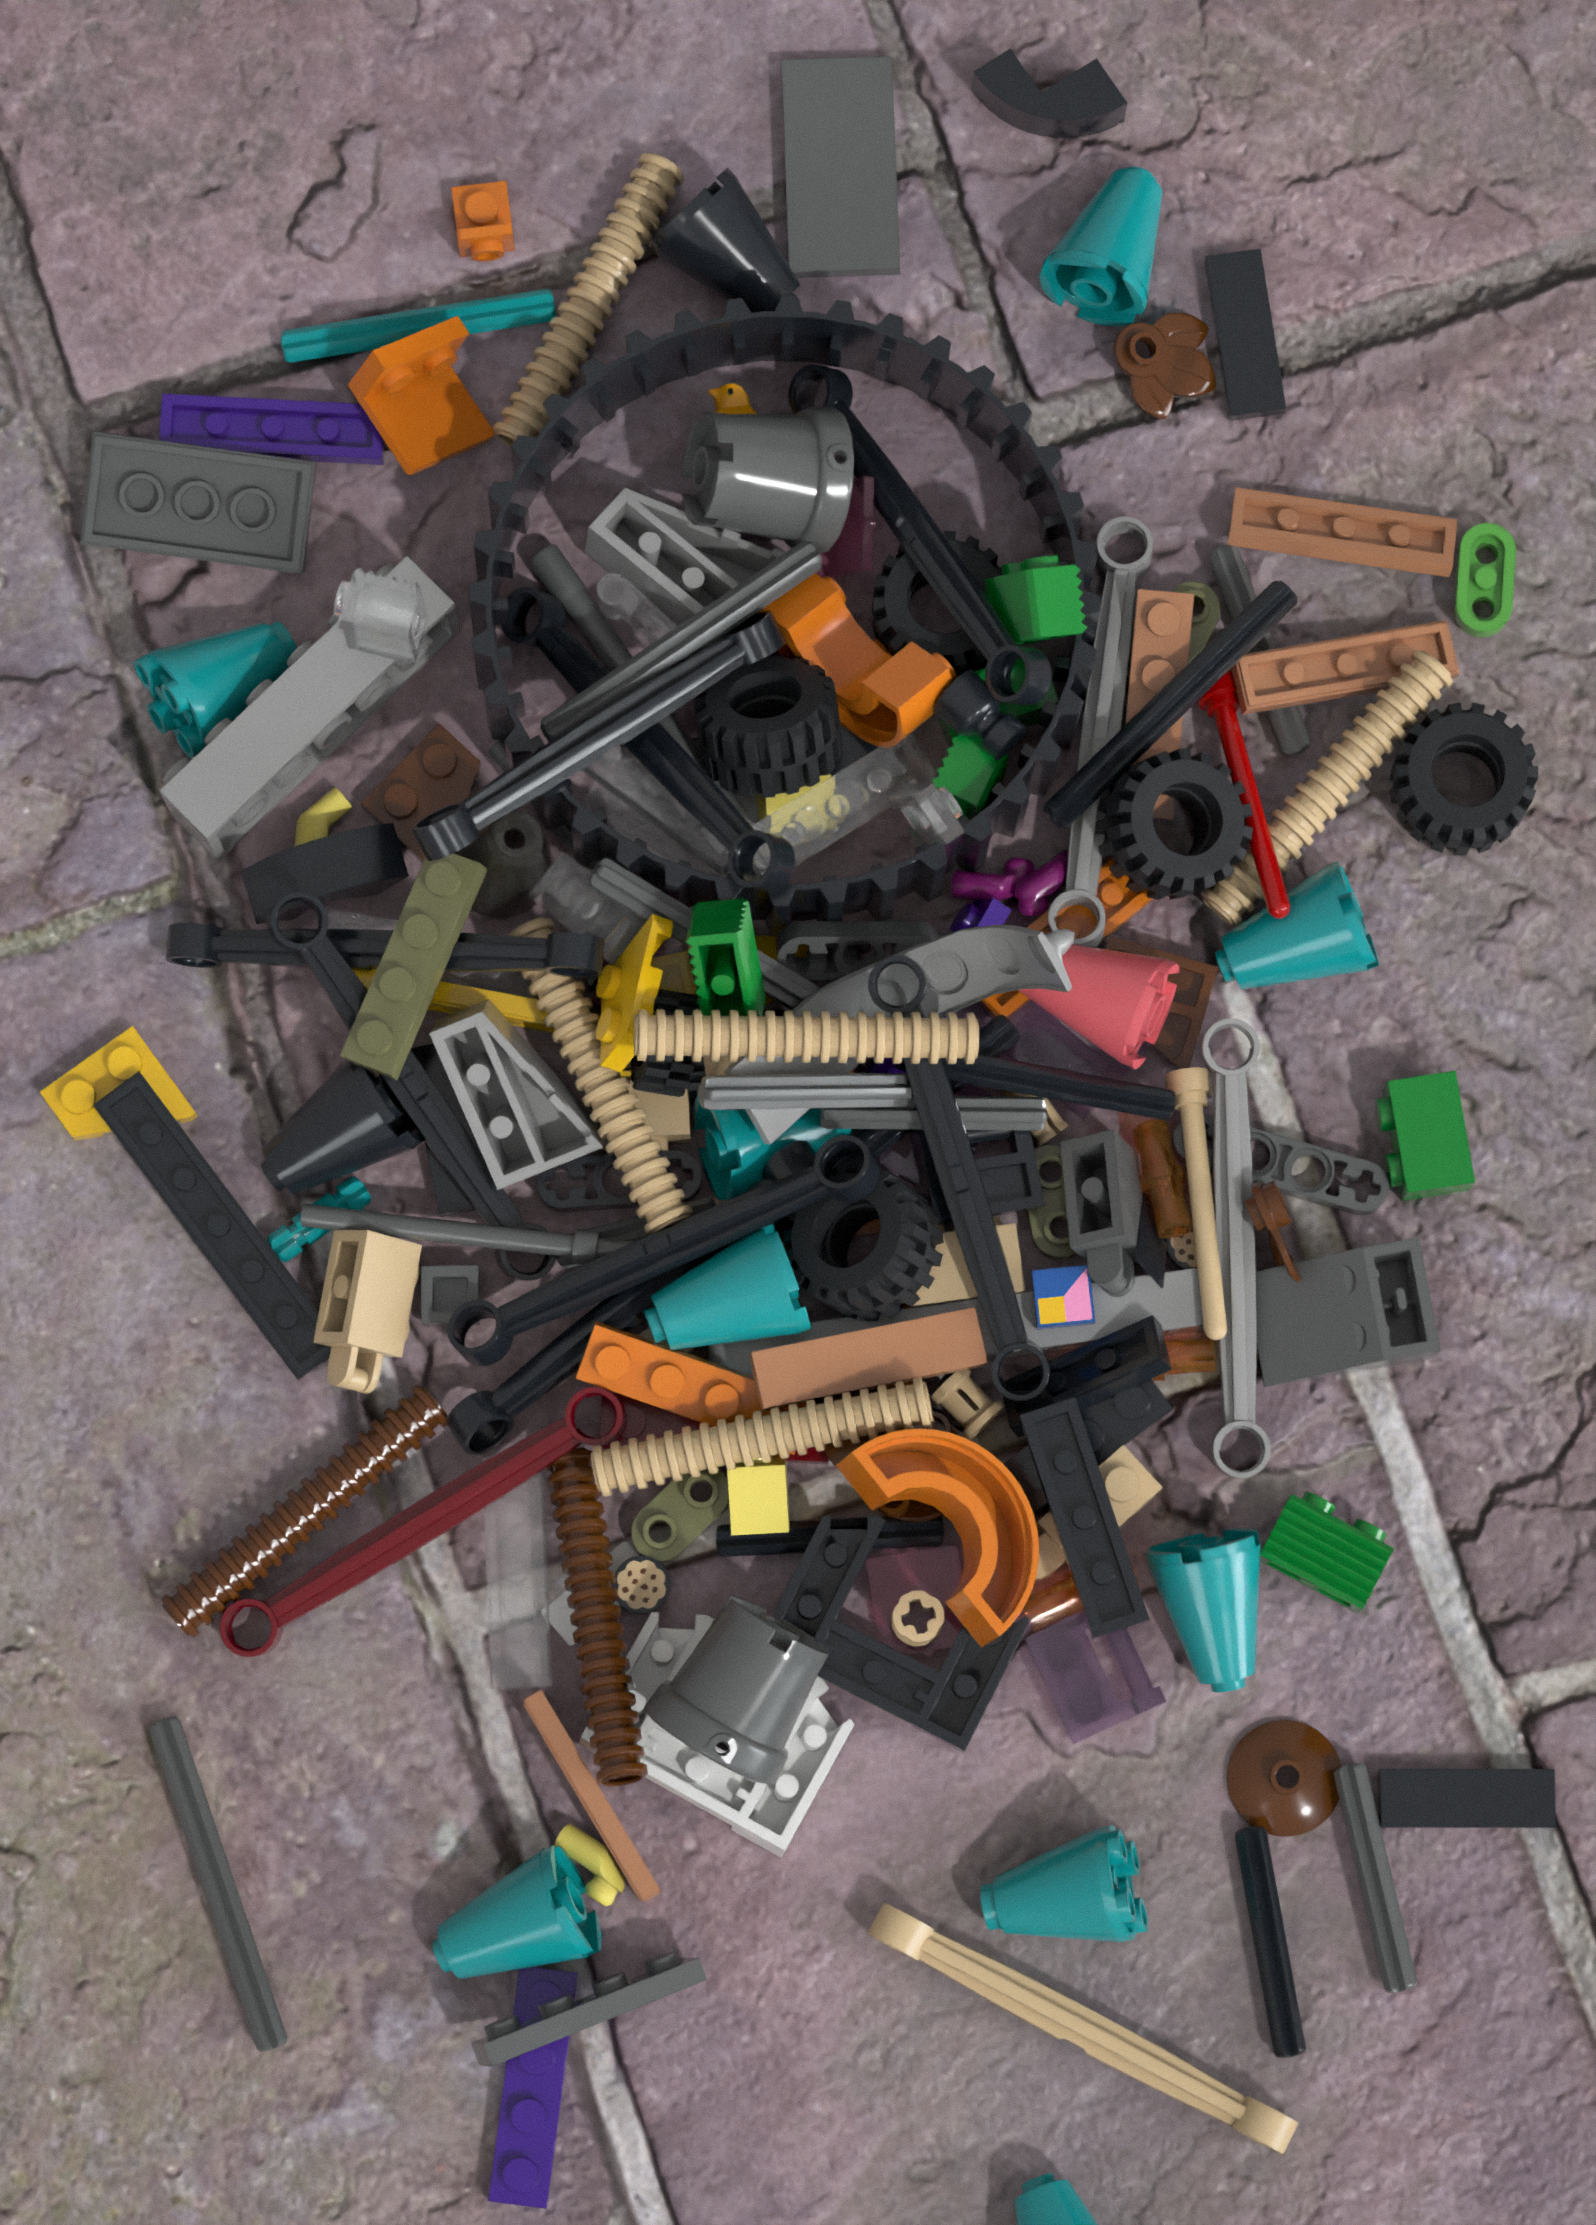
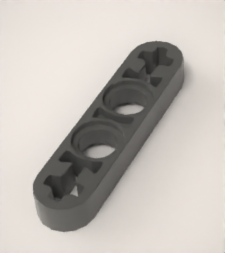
[1172,1114,1390,1216]

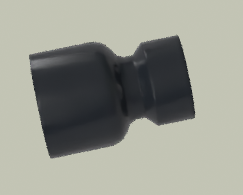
[933,669,1027,761]

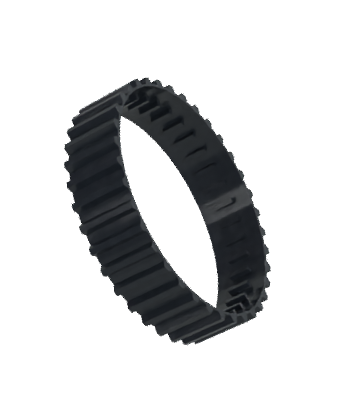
[469,295,1101,936]

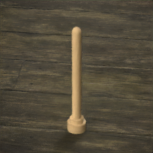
[1165,1067,1227,1340]

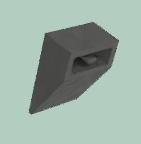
[1256,1237,1441,1388]

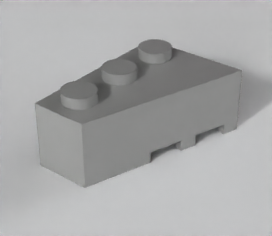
[584,488,786,650]
[429,999,607,1190]

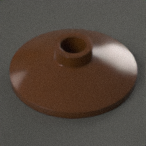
[1227,1720,1341,1837]

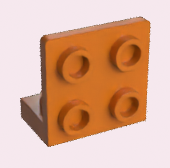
[348,316,494,475]

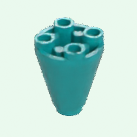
[133,621,297,758]
[980,1826,1148,1942]

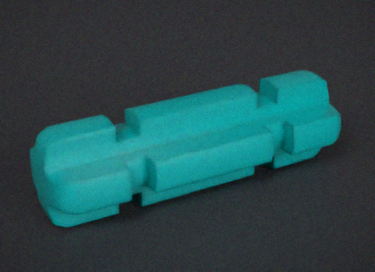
[267,1176,371,1262]

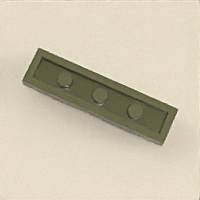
[340,853,488,1080]

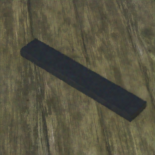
[93,1071,331,1381]

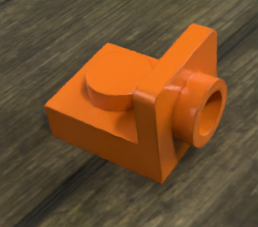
[451,181,515,262]

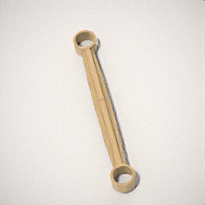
[867,1903,1299,2155]

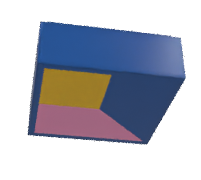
[1031,1265,1095,1330]

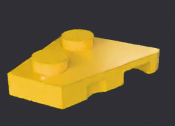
[596,914,673,1073]
[40,1026,198,1141]

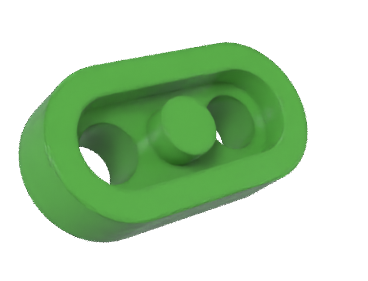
[1454,523,1516,637]

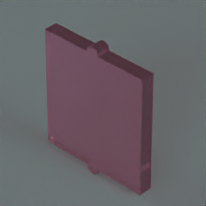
[816,476,876,579]
[865,1543,963,1658]

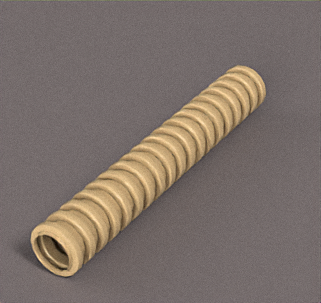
[493,153,684,447]
[1201,650,1453,926]
[509,917,693,1235]
[634,1009,979,1064]
[591,1377,934,1497]

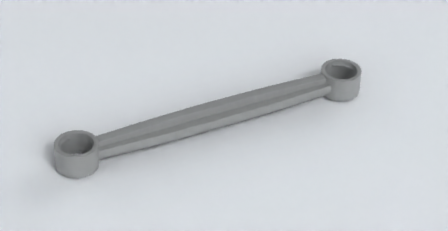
[1048,516,1153,948]
[1200,1018,1271,1478]

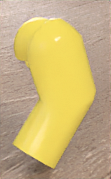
[294,786,352,847]
[555,1824,625,1907]

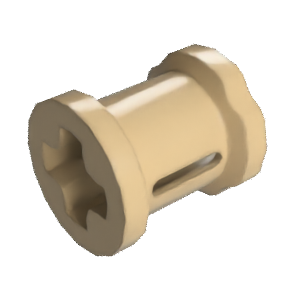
[930,1369,1005,1440]
[891,1590,944,1647]

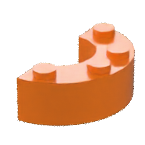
[757,573,956,748]
[836,1428,1039,1648]

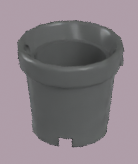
[682,407,854,554]
[644,1594,830,1785]

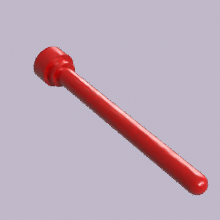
[1198,670,1290,919]

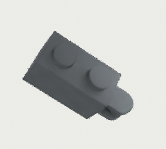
[1060,1129,1142,1297]

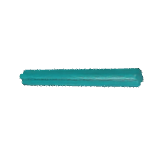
[281,289,556,363]

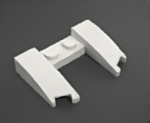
[579,1612,854,1858]

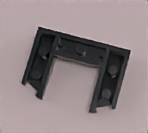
[772,1515,1030,1752]

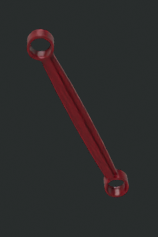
[220,1387,626,1657]

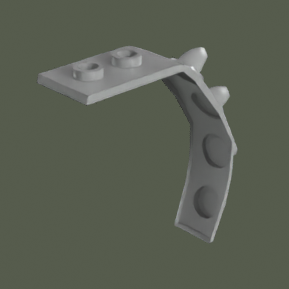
[724,924,1075,1144]

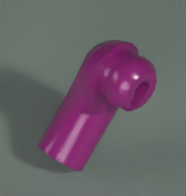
[1014,850,1068,916]
[951,857,1035,901]

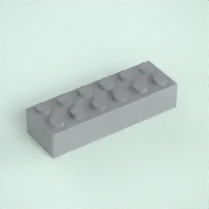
[160,556,461,862]

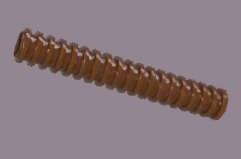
[161,1384,448,1638]
[546,1448,648,1786]

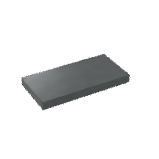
[782,56,900,278]
[80,431,317,574]

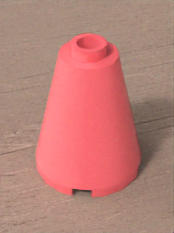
[1019,944,1180,1070]

